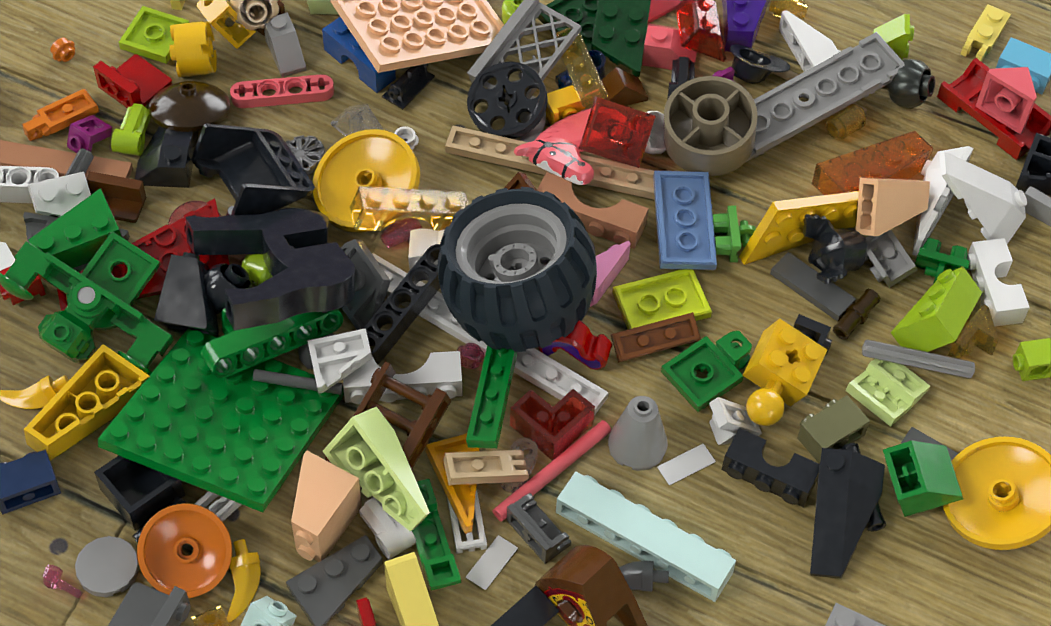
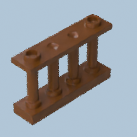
[325,361,451,470]

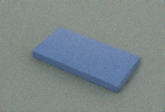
[653,171,717,270]

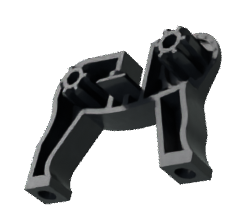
[186,208,355,330]

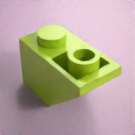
[873,14,914,60]

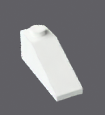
[779,10,841,72]

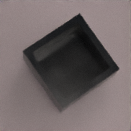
[94,455,185,531]

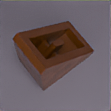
[590,67,648,109]

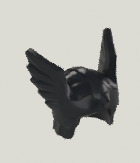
[803,214,868,284]

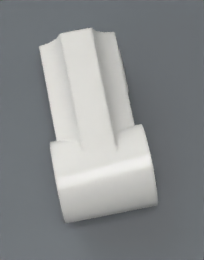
[359,497,416,559]

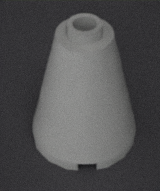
[608,396,668,471]

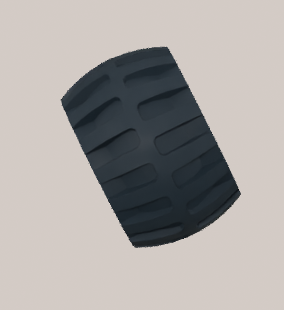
[438,187,597,352]

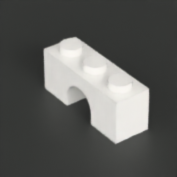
[967,238,1030,327]

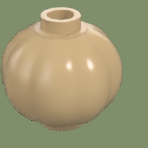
[230,0,279,30]

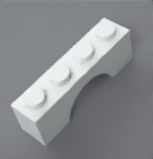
[343,351,462,404]

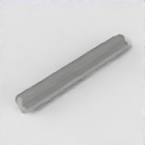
[862,340,975,378]

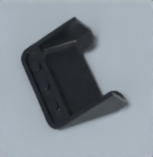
[191,124,315,216]

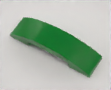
[412,479,461,591]

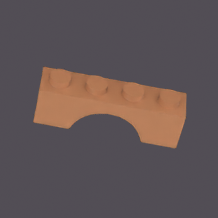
[537,172,649,249]

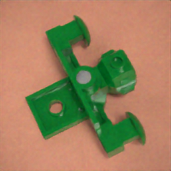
[0,231,174,376]

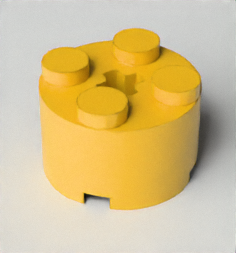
[169,21,217,78]

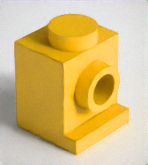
[546,85,586,126]

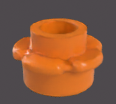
[50,37,75,62]

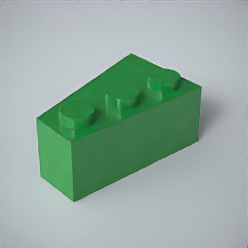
[28,188,122,268]

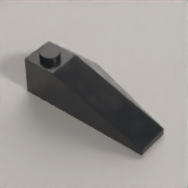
[134,126,198,188]
[810,448,885,579]

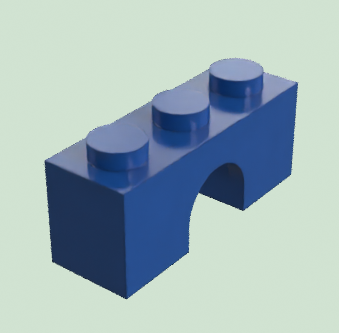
[322,17,396,93]

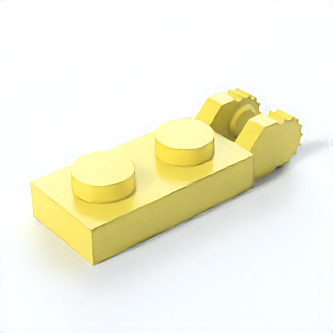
[960,4,1011,62]

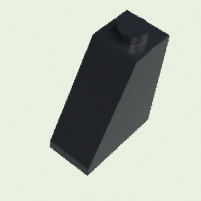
[154,252,219,336]

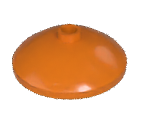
[137,504,232,598]

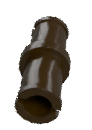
[833,288,881,340]

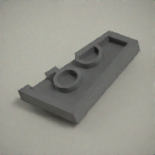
[286,535,383,626]

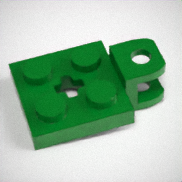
[661,330,752,412]

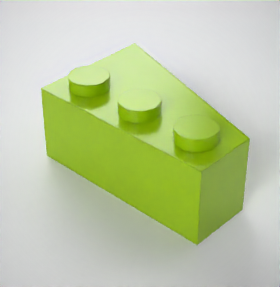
[890,267,982,352]

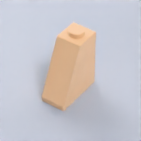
[856,178,930,236]

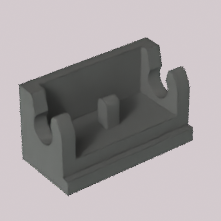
[507,493,571,564]

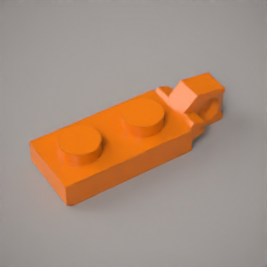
[22,89,99,141]

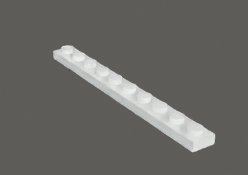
[372,253,609,419]

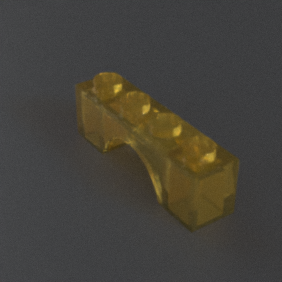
[350,186,468,231]

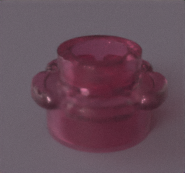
[457,343,485,369]

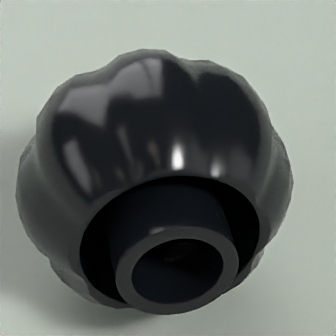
[204,263,253,314]

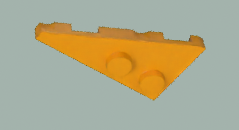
[425,433,479,534]

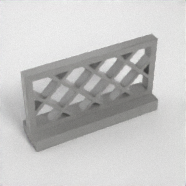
[467,0,582,104]

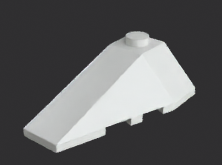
[912,146,974,256]
[939,151,1027,244]

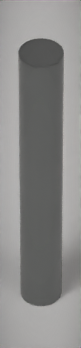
[253,369,343,395]

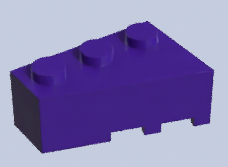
[722,0,770,52]

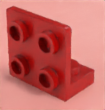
[93,54,173,108]

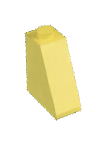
[384,552,439,626]

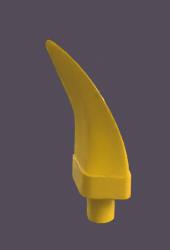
[0,375,69,409]
[226,539,261,623]

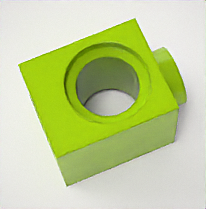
[1012,338,1051,381]

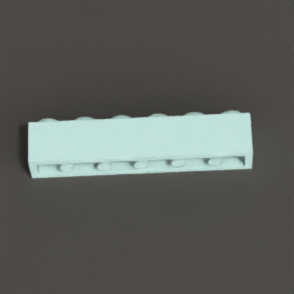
[556,472,736,602]

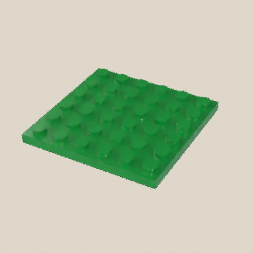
[98,328,344,513]

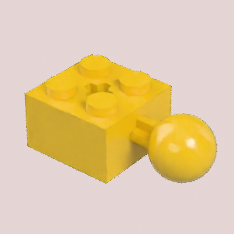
[742,318,827,426]

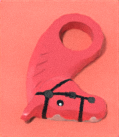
[514,107,630,185]

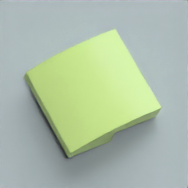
[845,359,930,427]

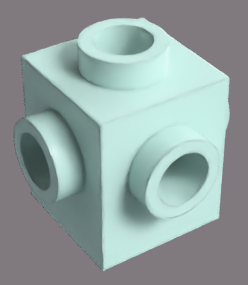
[241,596,297,626]

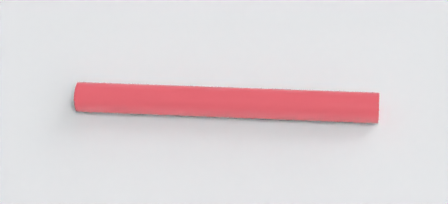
[492,420,611,522]

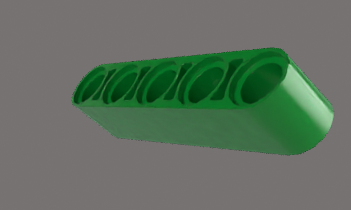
[201,309,344,378]

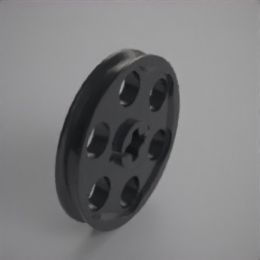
[467,62,548,139]

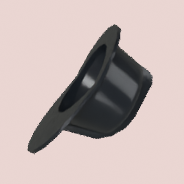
[730,44,790,84]

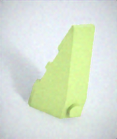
[323,407,430,531]

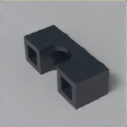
[721,428,820,508]

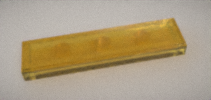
[556,27,608,108]

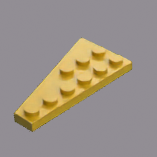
[739,191,859,265]

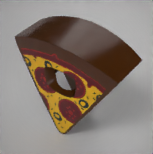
[534,545,648,626]

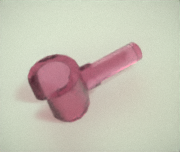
[42,565,83,599]

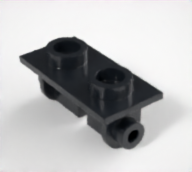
[382,64,435,110]

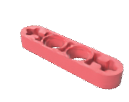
[230,74,334,108]

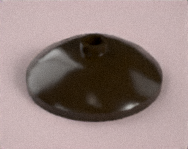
[149,81,230,132]

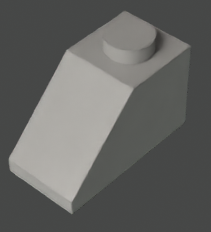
[263,12,307,77]

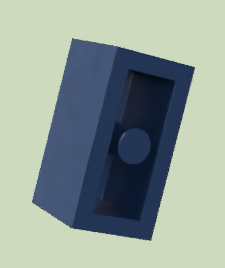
[0,449,61,515]

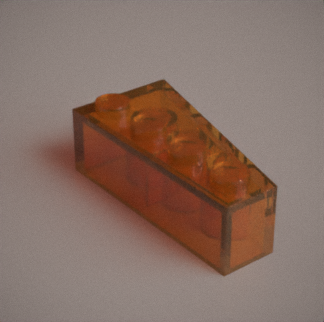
[812,131,933,195]

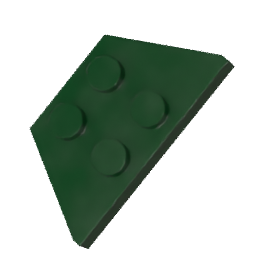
[591,0,651,77]

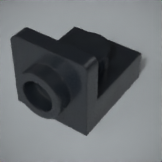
[794,314,832,356]

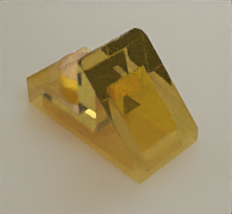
[948,304,998,359]

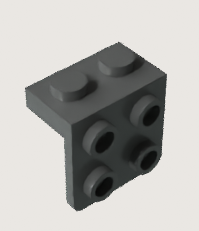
[108,583,191,626]

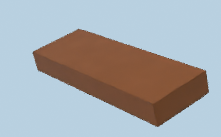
[610,312,701,363]

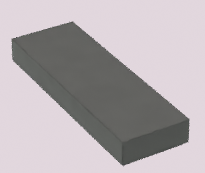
[770,252,856,322]

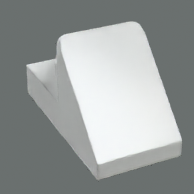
[709,397,762,445]

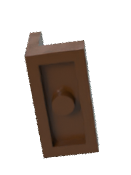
[86,171,147,223]

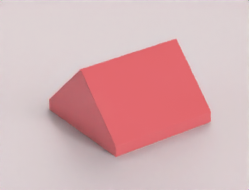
[975,67,1037,134]

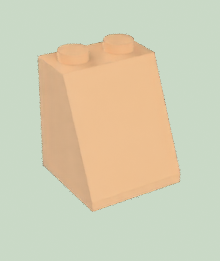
[291,451,362,562]

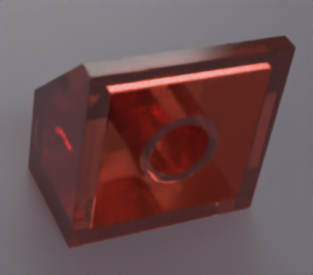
[676,0,727,62]
[579,96,656,168]

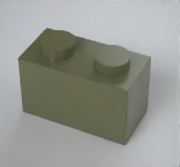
[797,395,870,464]

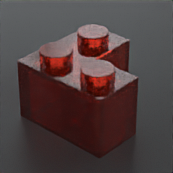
[510,389,595,461]

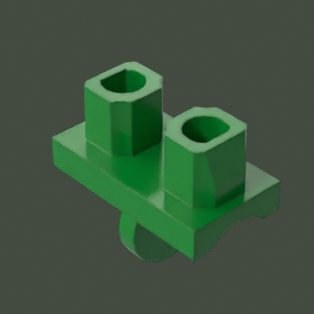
[915,238,970,284]

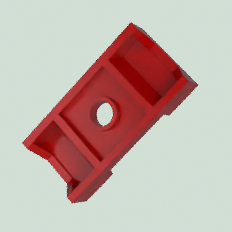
[937,58,1051,161]

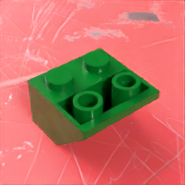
[882,440,963,517]

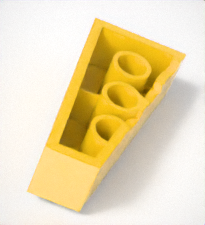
[24,344,150,461]

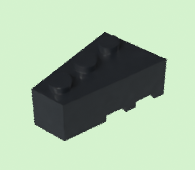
[1015,133,1051,195]

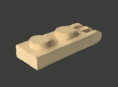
[443,450,529,485]

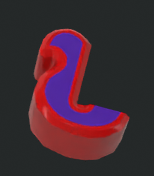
[538,321,612,370]

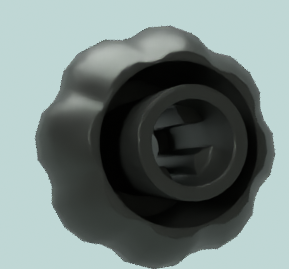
[884,59,935,108]

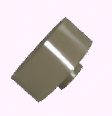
[664,76,758,176]

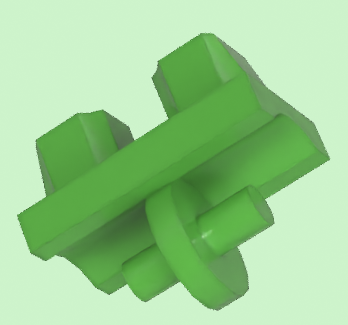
[712,206,756,262]

